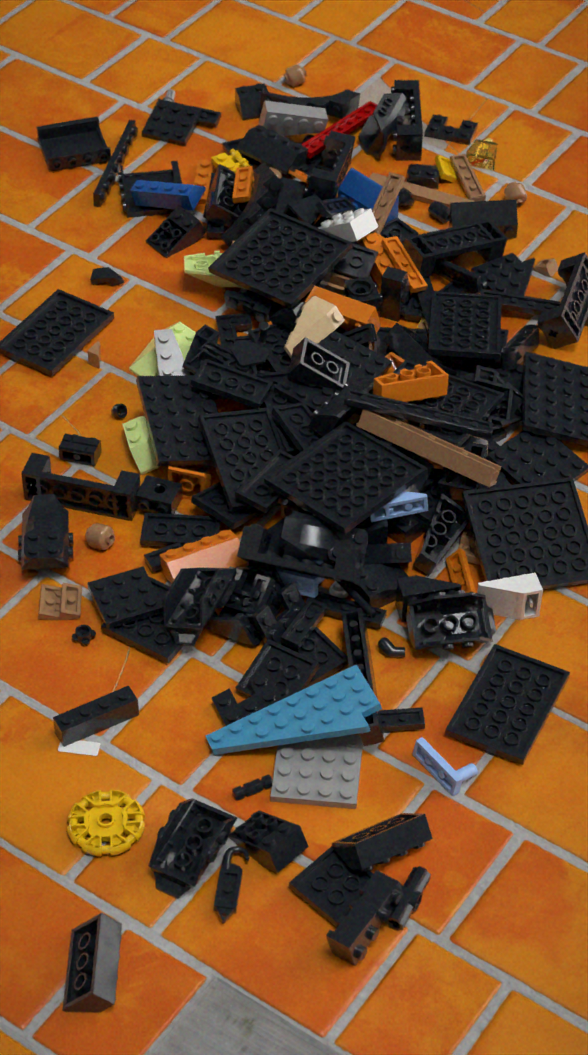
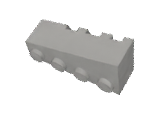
[258,101,328,136]
[154,329,190,376]

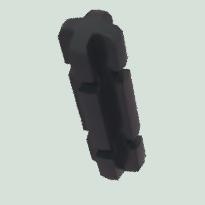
[232,775,273,800]

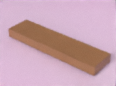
[450,154,486,201]
[370,172,405,235]

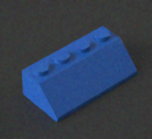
[338,168,399,223]
[130,180,206,211]

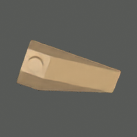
[284,296,345,358]

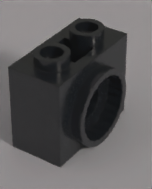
[344,276,383,312]
[136,475,183,514]

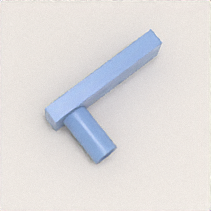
[276,568,325,598]
[412,737,478,796]

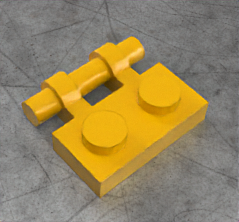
[211,149,250,174]

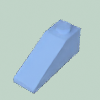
[370,491,428,522]

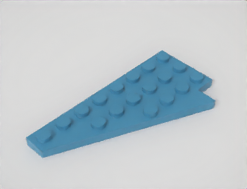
[206,664,382,755]

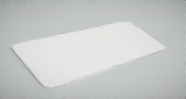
[58,740,101,756]

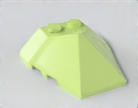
[184,250,245,289]
[129,322,196,376]
[123,416,160,475]

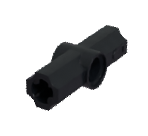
[386,866,431,931]

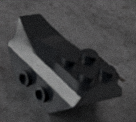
[358,93,411,159]
[18,494,74,570]
[280,510,368,568]
[164,567,237,646]
[407,590,496,650]
[149,798,238,899]

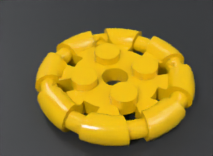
[67,789,145,856]

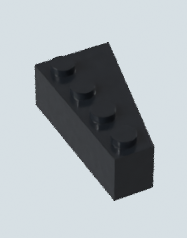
[413,494,469,576]
[326,870,403,966]

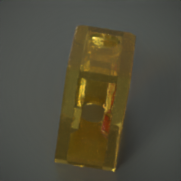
[466,138,498,171]

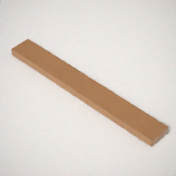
[369,173,475,208]

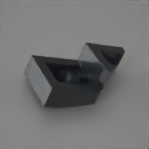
[90,267,124,286]

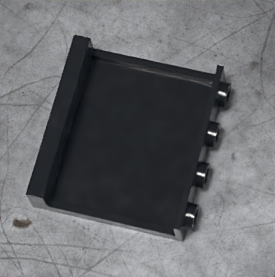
[37,116,111,172]
[118,161,182,218]

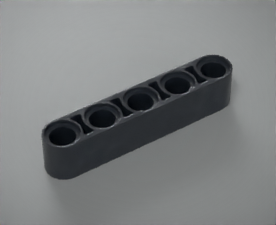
[500,325,540,370]

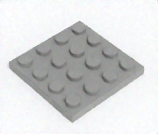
[271,735,363,809]

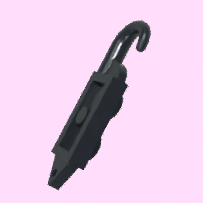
[214,846,250,923]

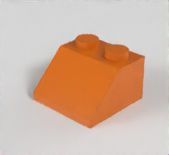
[168,466,212,500]

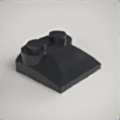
[407,164,439,189]

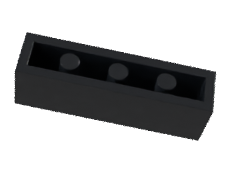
[53,685,139,747]

